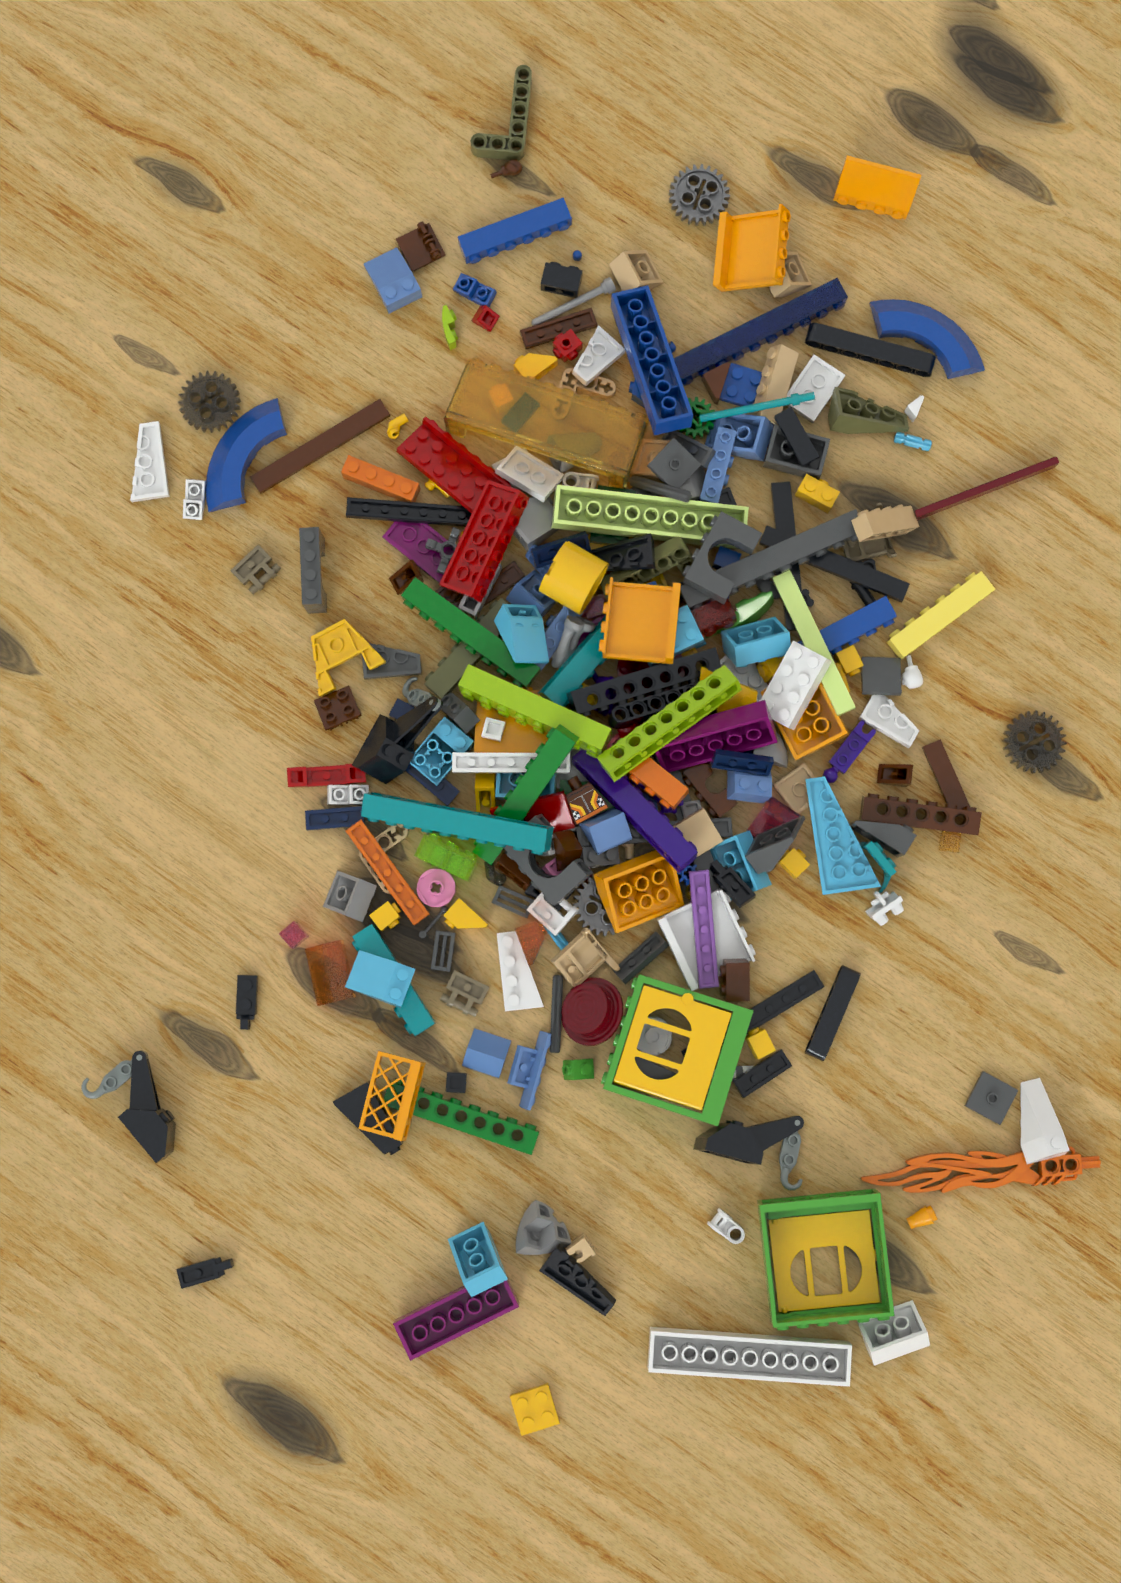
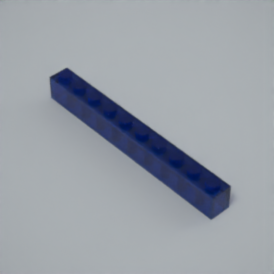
[674,277,848,386]

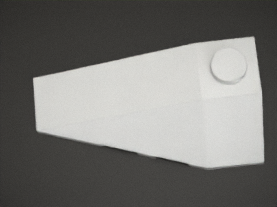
[1020,1078,1070,1164]

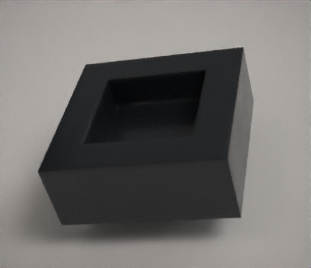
[446,1072,467,1093]

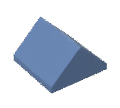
[579,808,632,855]
[462,1028,511,1078]

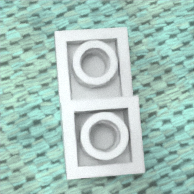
[183,479,206,520]
[327,784,369,805]

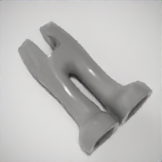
[551,615,596,669]

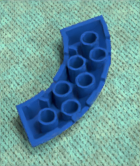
[869,299,985,379]
[206,398,287,513]

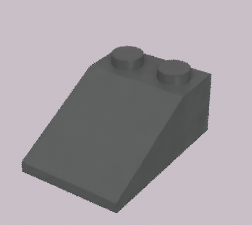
[745,816,805,874]
[850,820,917,858]

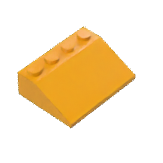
[833,155,921,219]
[760,682,849,760]
[593,850,684,933]

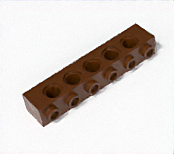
[859,793,982,836]

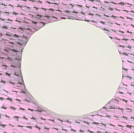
[637,1017,672,1056]

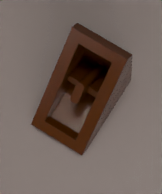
[702,362,730,404]
[389,559,424,595]
[877,764,913,787]
[553,830,583,871]

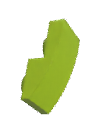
[442,305,458,350]

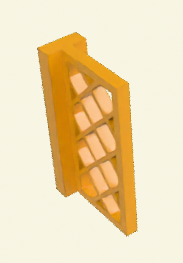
[358,1051,426,1141]

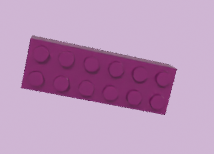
[652,700,778,772]
[393,1277,520,1361]

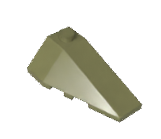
[828,387,909,434]

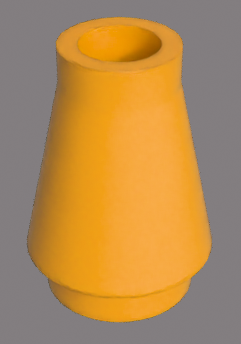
[906,1205,938,1229]

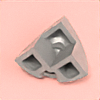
[752,732,788,768]
[516,1200,571,1255]

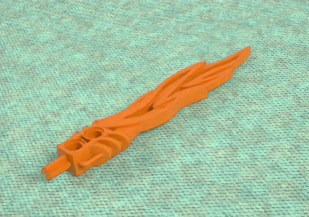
[861,1147,1101,1193]

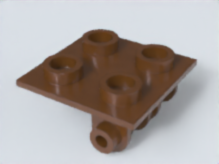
[396,221,446,272]
[314,685,362,731]

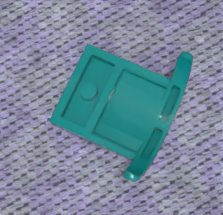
[859,841,897,894]

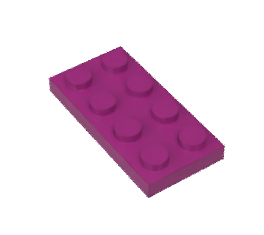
[382,522,454,583]

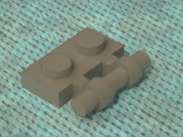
[230,545,281,595]
[440,970,490,1017]

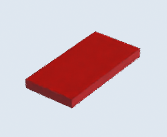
[489,791,576,832]

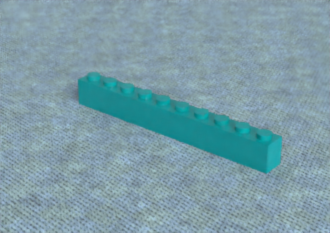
[361,792,554,855]

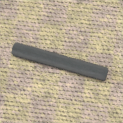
[629,475,692,503]
[549,975,563,1053]

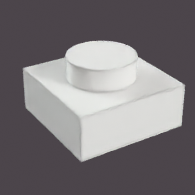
[481,717,506,742]

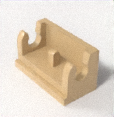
[566,1233,596,1263]

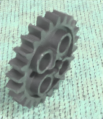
[669,164,730,226]
[573,877,615,936]

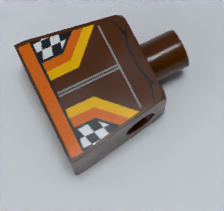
[565,775,609,825]

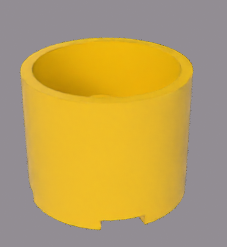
[539,541,609,615]

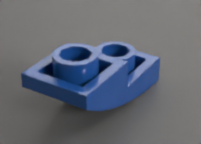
[453,273,497,307]

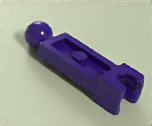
[823,720,876,783]

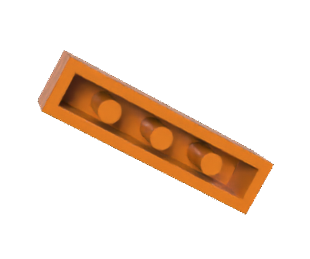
[341,455,421,502]
[619,756,689,810]

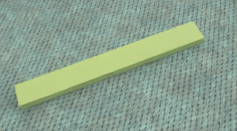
[772,570,856,716]

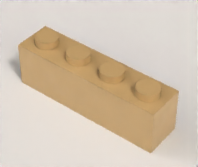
[751,344,799,425]
[851,504,920,542]

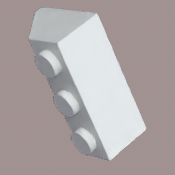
[857,1300,930,1366]

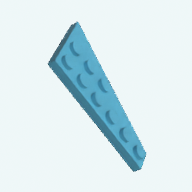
[805,776,881,895]

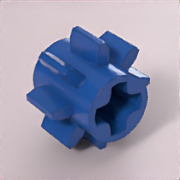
[677,864,697,885]

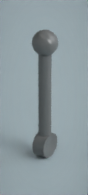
[419,906,448,938]

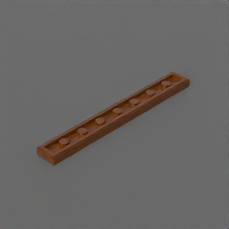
[250,399,390,494]

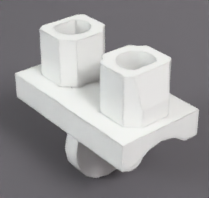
[865,891,904,926]

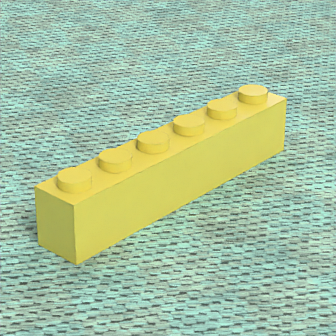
[886,571,995,660]

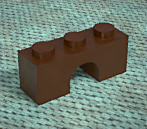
[682,763,738,818]

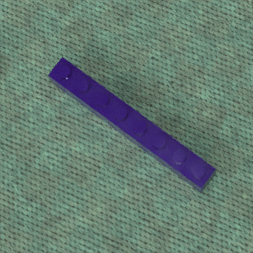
[572,749,698,873]

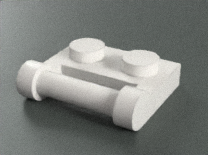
[527,892,579,936]

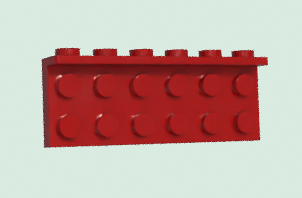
[396,416,512,513]
[439,480,529,603]

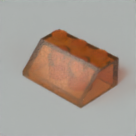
[305,940,356,1006]

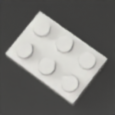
[786,355,845,423]
[495,445,564,503]

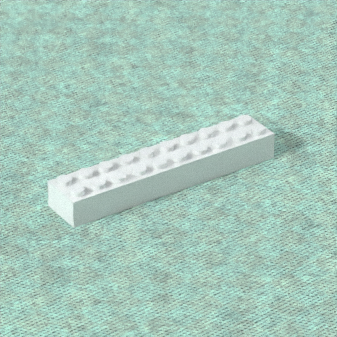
[647,1327,852,1387]

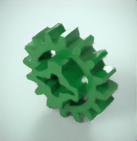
[679,397,716,440]

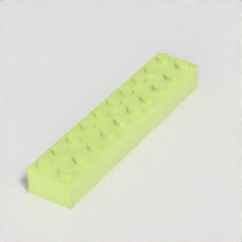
[551,485,749,550]

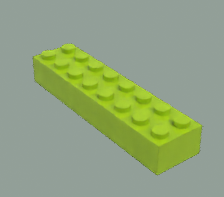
[458,664,612,758]

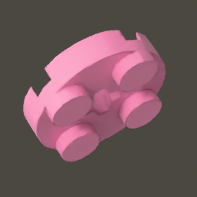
[417,869,456,907]

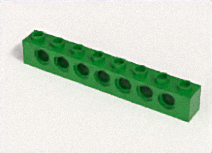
[382,1078,539,1155]

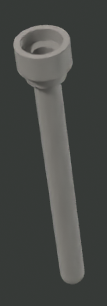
[531,277,616,326]

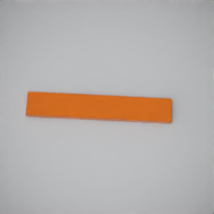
[346,820,430,926]

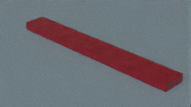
[914,456,1059,520]

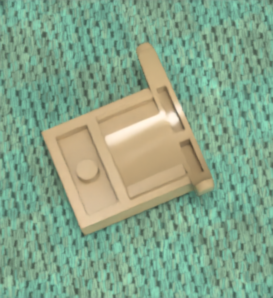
[551,927,620,988]

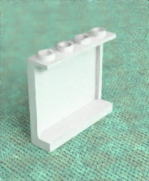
[657,888,756,991]

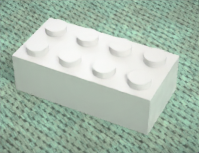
[760,641,832,730]

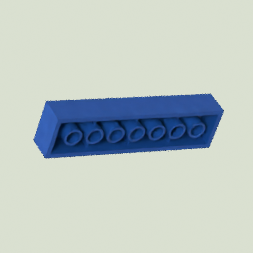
[610,285,693,436]

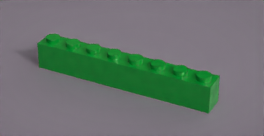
[401,577,541,689]
[472,724,579,865]

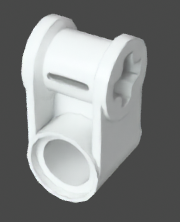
[562,472,599,489]
[707,1208,745,1244]

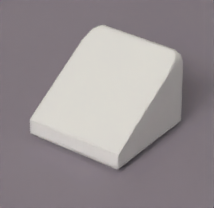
[904,395,924,422]

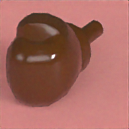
[490,159,523,178]

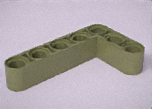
[470,65,532,160]
[600,537,694,599]

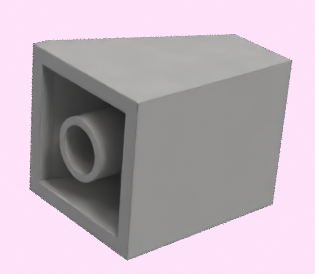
[513,496,559,552]

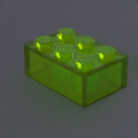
[414,833,480,883]

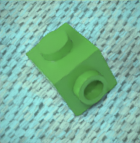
[562,1059,594,1080]

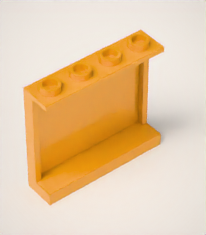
[713,204,791,292]
[599,577,681,664]
[474,687,548,753]

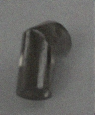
[484,862,506,886]

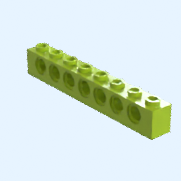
[597,665,742,782]

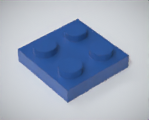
[719,363,762,407]

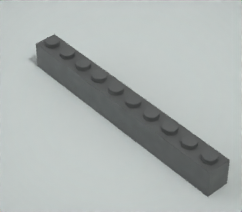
[680,509,858,612]

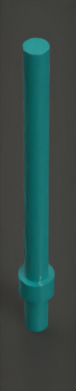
[700,392,815,422]

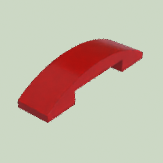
[287,763,366,787]

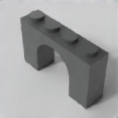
[682,511,763,605]
[299,527,327,614]
[503,814,593,906]

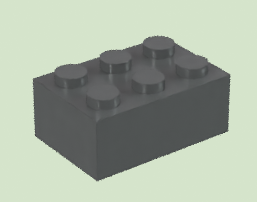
[763,425,830,480]

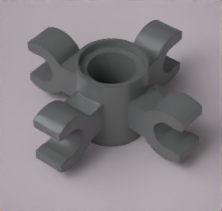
[425,527,460,575]

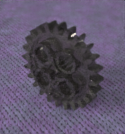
[178,370,241,433]
[1002,710,1067,774]

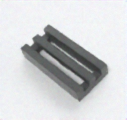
[492,885,534,918]
[431,930,456,972]

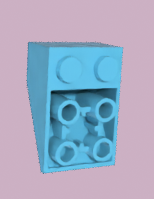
[494,604,549,663]
[410,716,474,786]

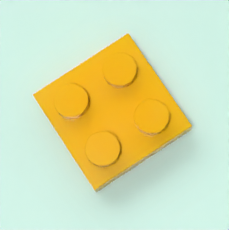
[510,1383,560,1436]

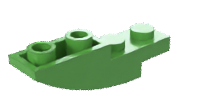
[701,591,774,638]

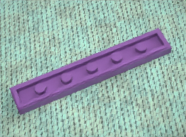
[689,869,719,989]

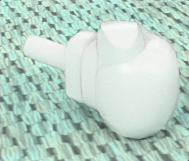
[901,655,923,689]

